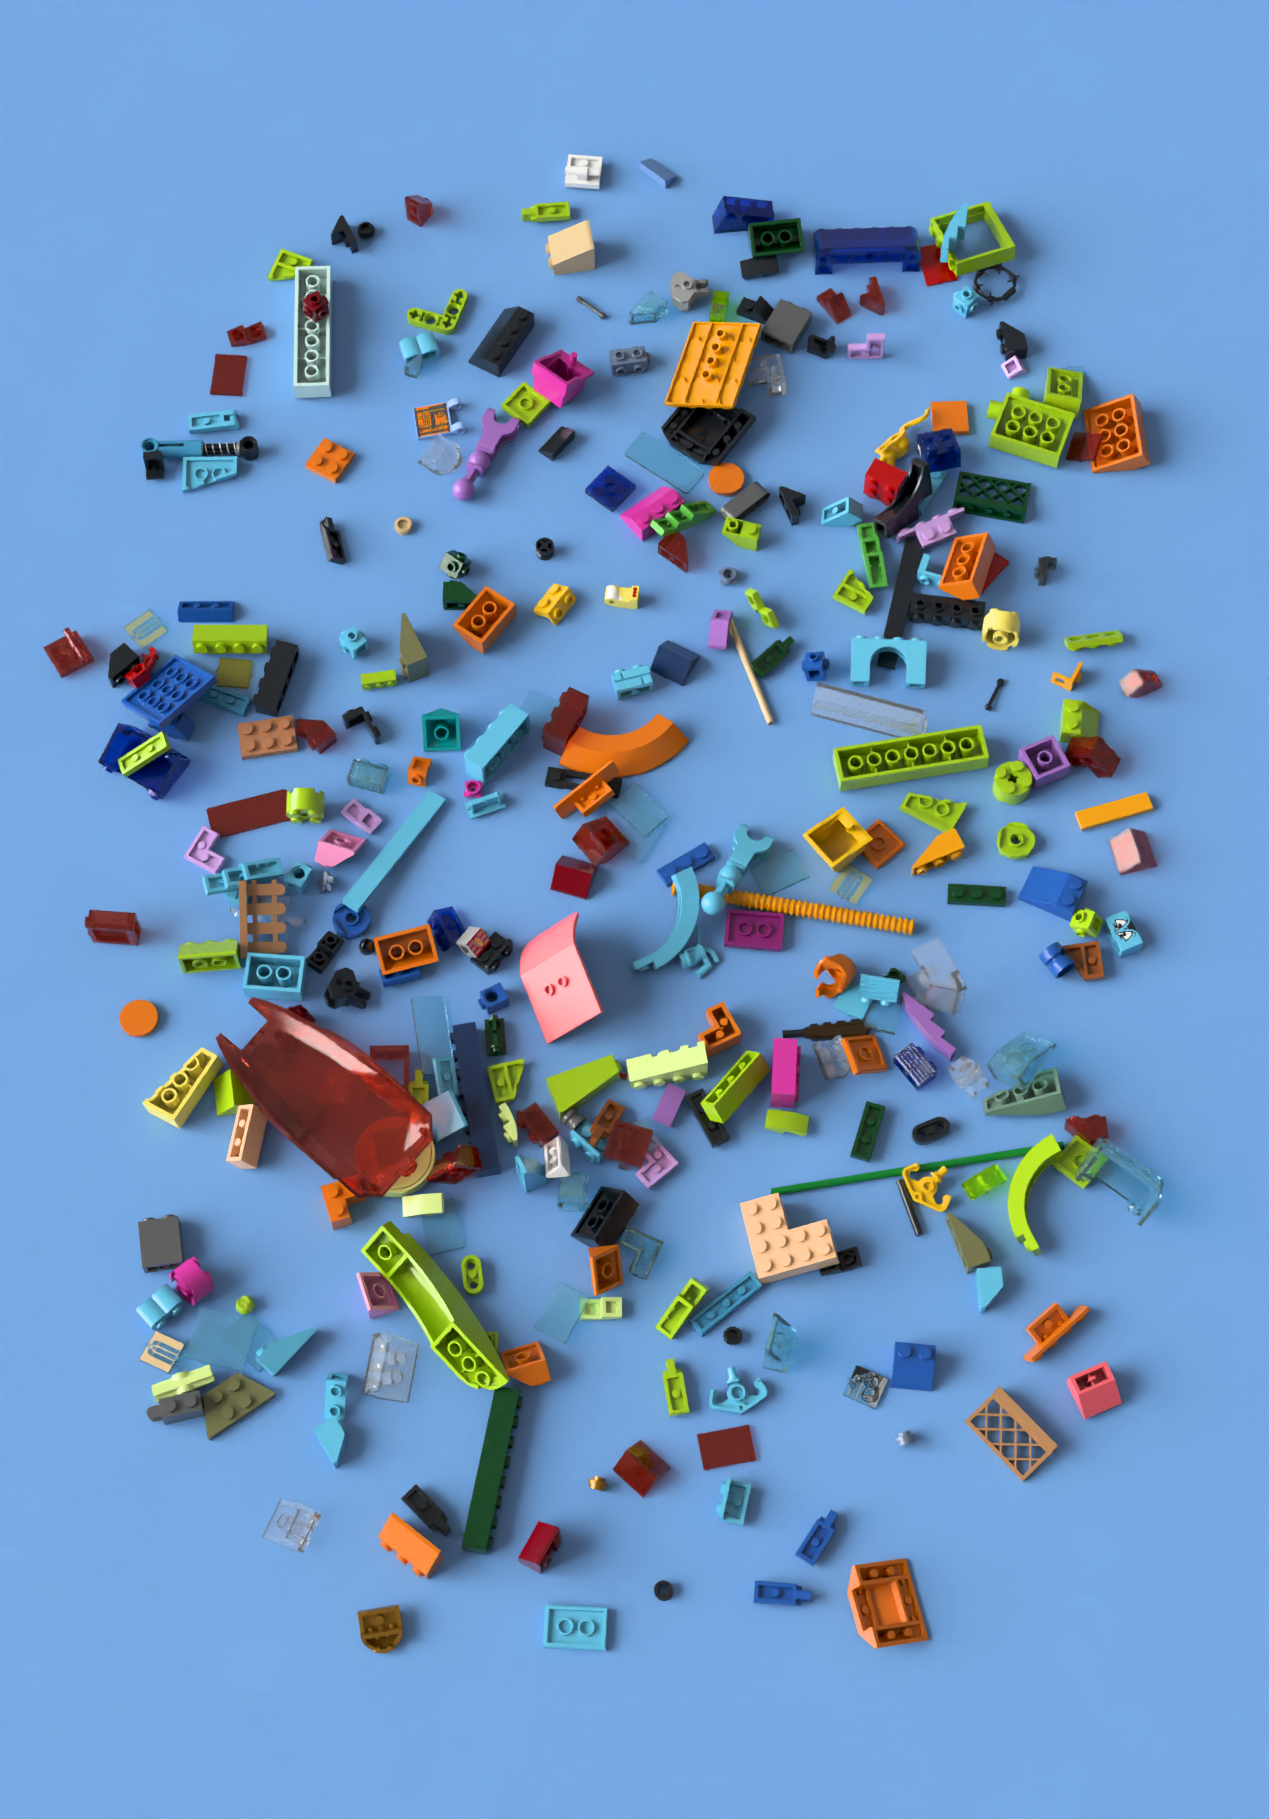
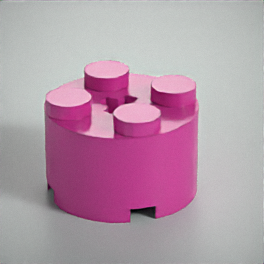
[169,1257,214,1306]

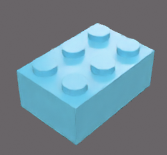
[242,952,308,1001]

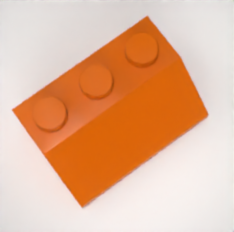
[453,586,517,654]
[373,924,439,976]
[378,1512,444,1579]

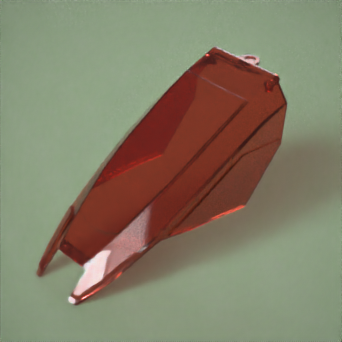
[216,997,434,1198]

